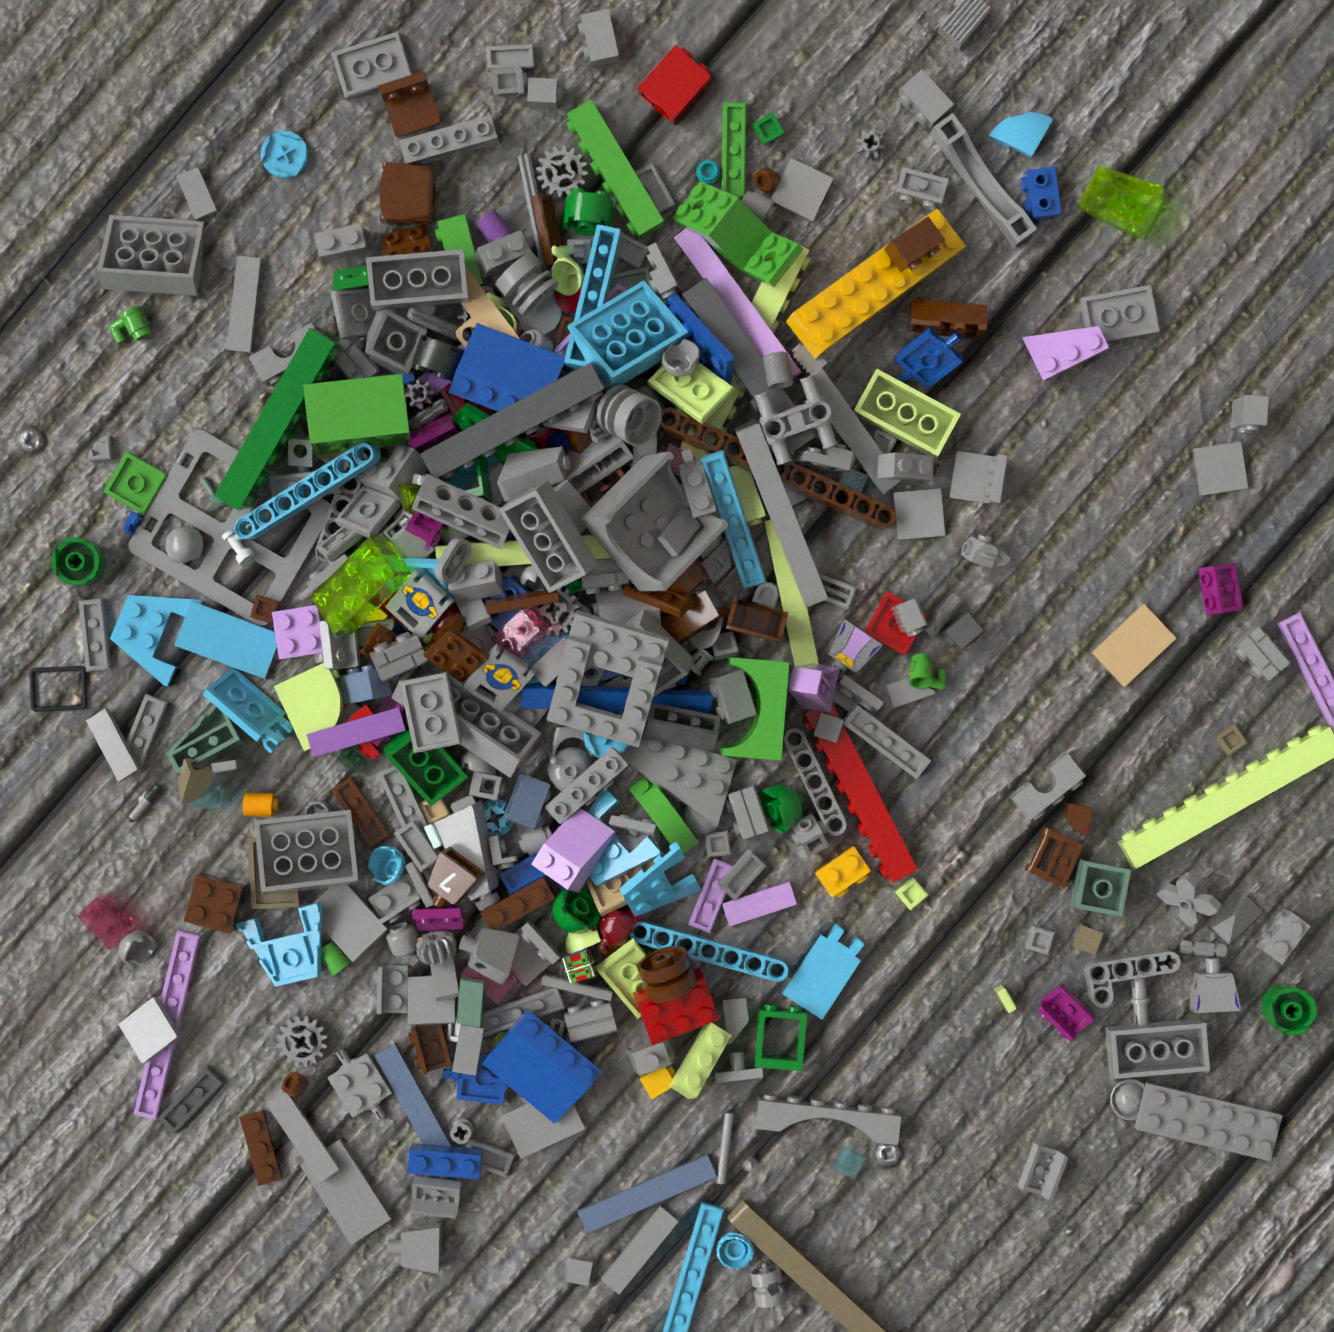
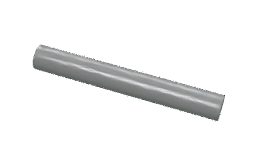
[716,1112,734,1184]

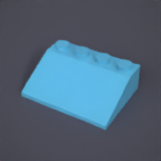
[568,281,688,391]

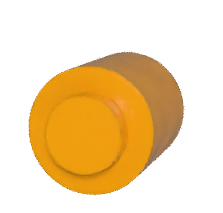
[243,792,279,817]

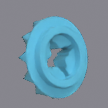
[483,799,513,836]

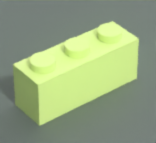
[669,1023,732,1099]

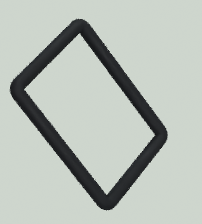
[29,666,87,712]

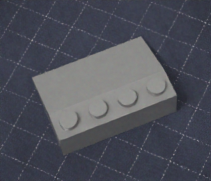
[97,215,205,296]
[254,810,359,895]

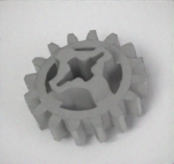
[536,145,588,199]
[528,587,581,637]
[276,1014,329,1067]

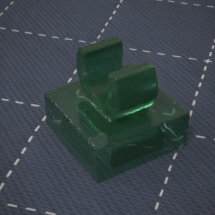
[337,744,368,773]

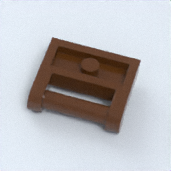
[1024,827,1084,888]

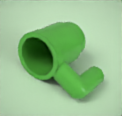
[109,306,152,344]
[909,654,946,690]
[321,941,352,976]

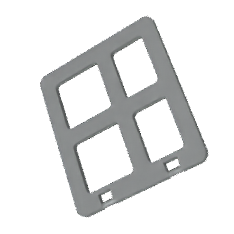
[129,430,331,626]

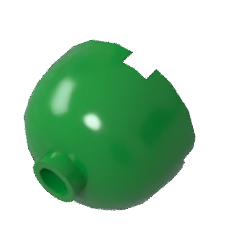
[760,784,804,834]
[552,887,600,934]

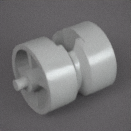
[750,1262,786,1310]

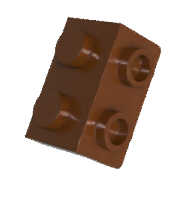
[408,1024,453,1075]

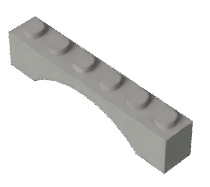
[930,113,1037,248]
[755,1093,901,1145]

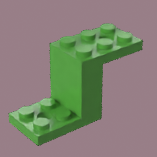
[672,181,804,287]

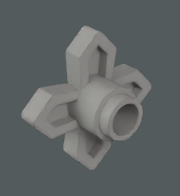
[1157,872,1222,927]

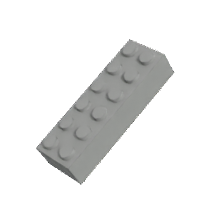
[391,660,541,777]

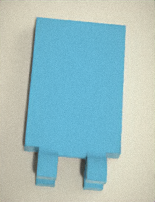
[203,667,294,753]
[782,923,864,1019]

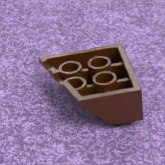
[906,297,987,341]

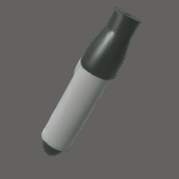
[128,784,162,823]

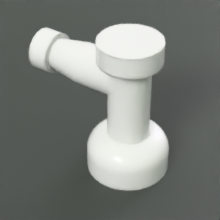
[222,524,255,565]

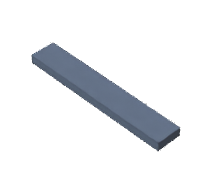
[374,1043,452,1179]
[577,1153,717,1233]

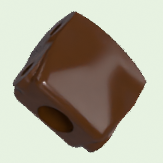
[380,162,436,225]
[726,598,789,643]

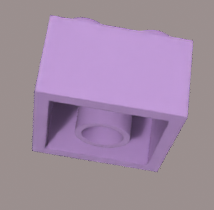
[272,605,328,659]

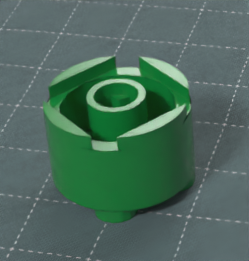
[563,188,613,236]
[51,537,106,586]
[1261,983,1317,1035]

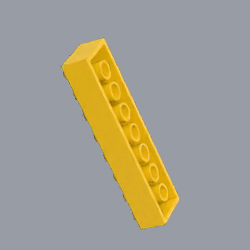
[786,209,966,359]

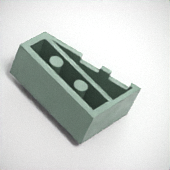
[166,705,247,775]

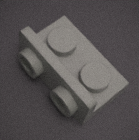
[319,619,360,670]
[833,675,884,715]
[368,872,421,924]
[373,964,409,1015]

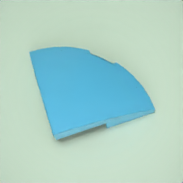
[988,112,1053,158]

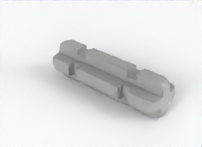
[409,399,449,431]
[1180,940,1228,957]

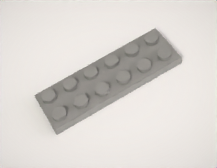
[1134,1082,1282,1161]

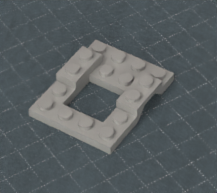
[547,610,670,748]

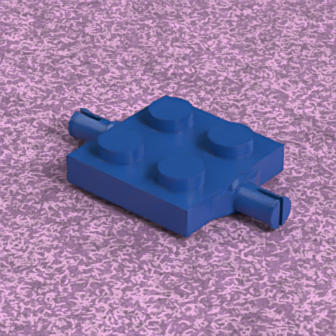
[895,328,963,389]
[442,1053,508,1105]

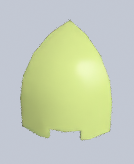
[565,925,602,954]

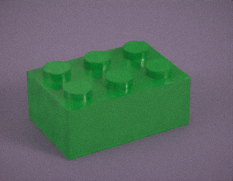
[383,726,468,806]

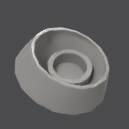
[1110,1079,1145,1120]

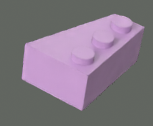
[1022,326,1110,381]
[787,663,840,713]

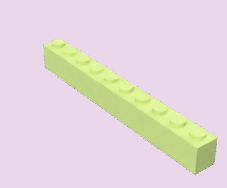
[678,237,811,465]
[1118,725,1334,869]

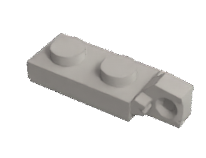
[679,449,716,518]

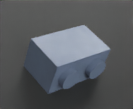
[339,665,392,705]
[502,774,551,829]

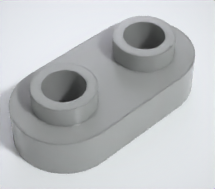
[435,538,471,584]

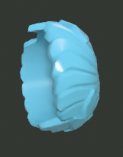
[368,846,406,885]
[716,1232,755,1270]

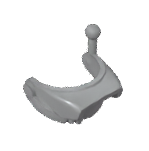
[549,727,595,765]

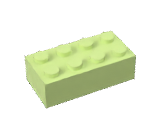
[853,369,961,459]

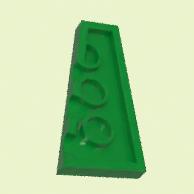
[451,403,540,464]

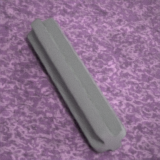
[407,307,470,342]

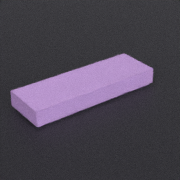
[688,858,733,933]
[722,881,797,927]

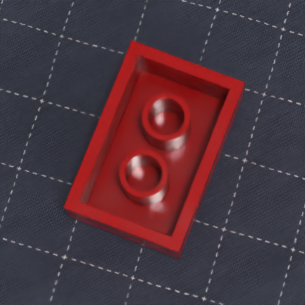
[633,968,719,1045]

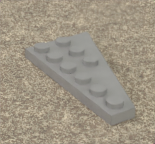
[622,734,737,828]

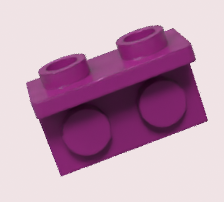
[408,413,461,454]
[405,511,449,551]
[1199,563,1243,615]
[413,905,464,931]

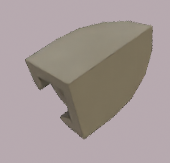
[179,758,214,803]

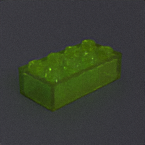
[310,536,412,635]

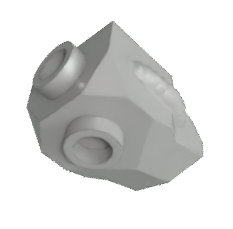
[961,534,1011,568]

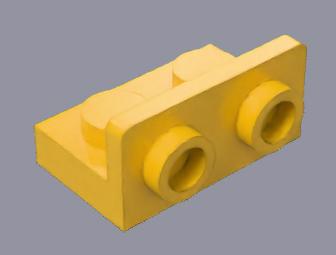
[814,846,871,898]

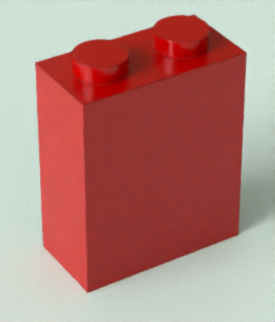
[638,45,711,125]

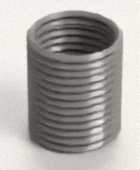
[763,351,793,389]

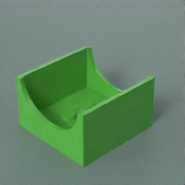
[303,374,411,455]
[720,657,789,761]

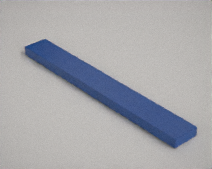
[521,684,713,714]

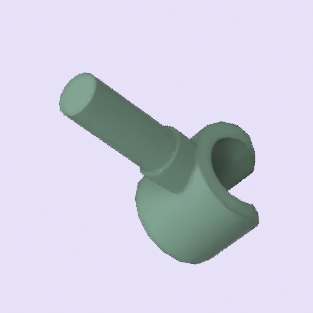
[201,477,226,507]

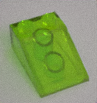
[1077,165,1168,240]

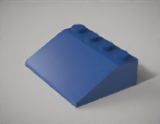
[449,323,565,427]
[482,1008,602,1124]

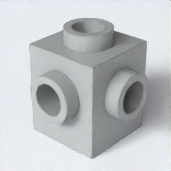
[791,814,829,857]

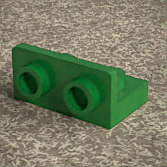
[332,265,369,290]

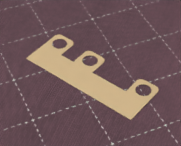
[456,266,520,348]

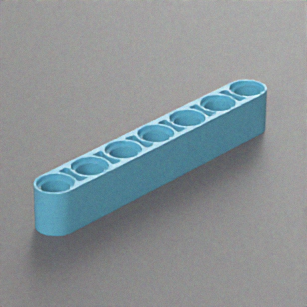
[234,443,381,539]
[630,919,788,982]

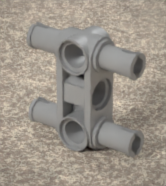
[754,375,838,465]

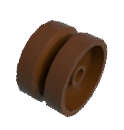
[637,946,697,1002]

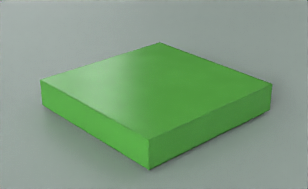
[103,451,168,516]

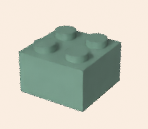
[1070,859,1131,917]

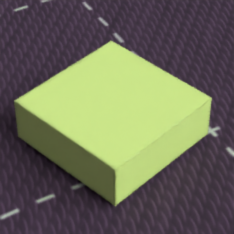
[895,876,928,910]
[994,985,1016,1013]

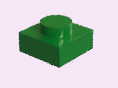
[752,112,784,146]

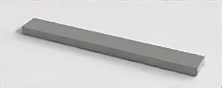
[736,423,828,608]

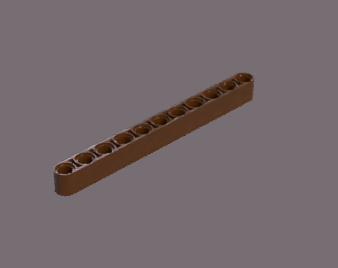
[658,408,896,529]

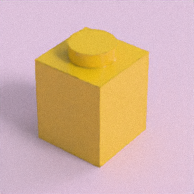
[640,1065,676,1099]

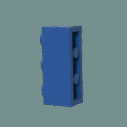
[407,1143,483,1179]

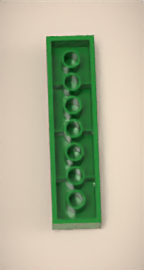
[214,328,341,511]

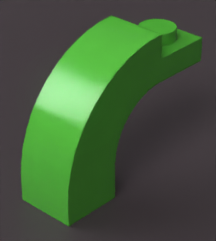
[628,776,699,854]

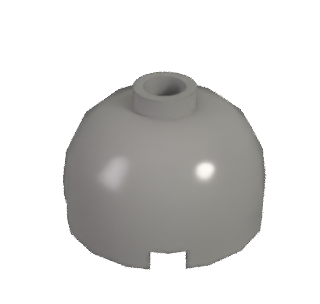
[547,746,593,791]

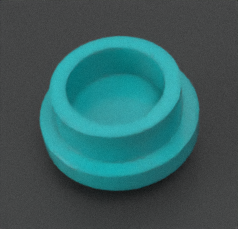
[696,160,720,184]

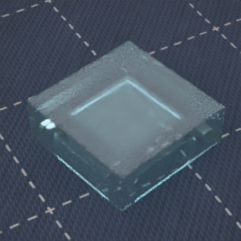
[833,1147,865,1179]

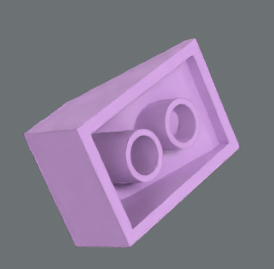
[532,808,616,893]

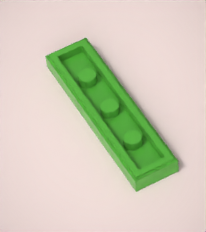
[721,102,747,199]

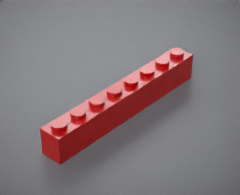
[802,704,918,883]

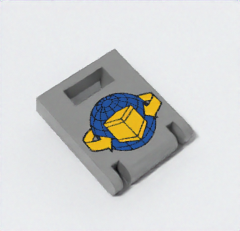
[385,568,454,639]
[462,644,536,712]

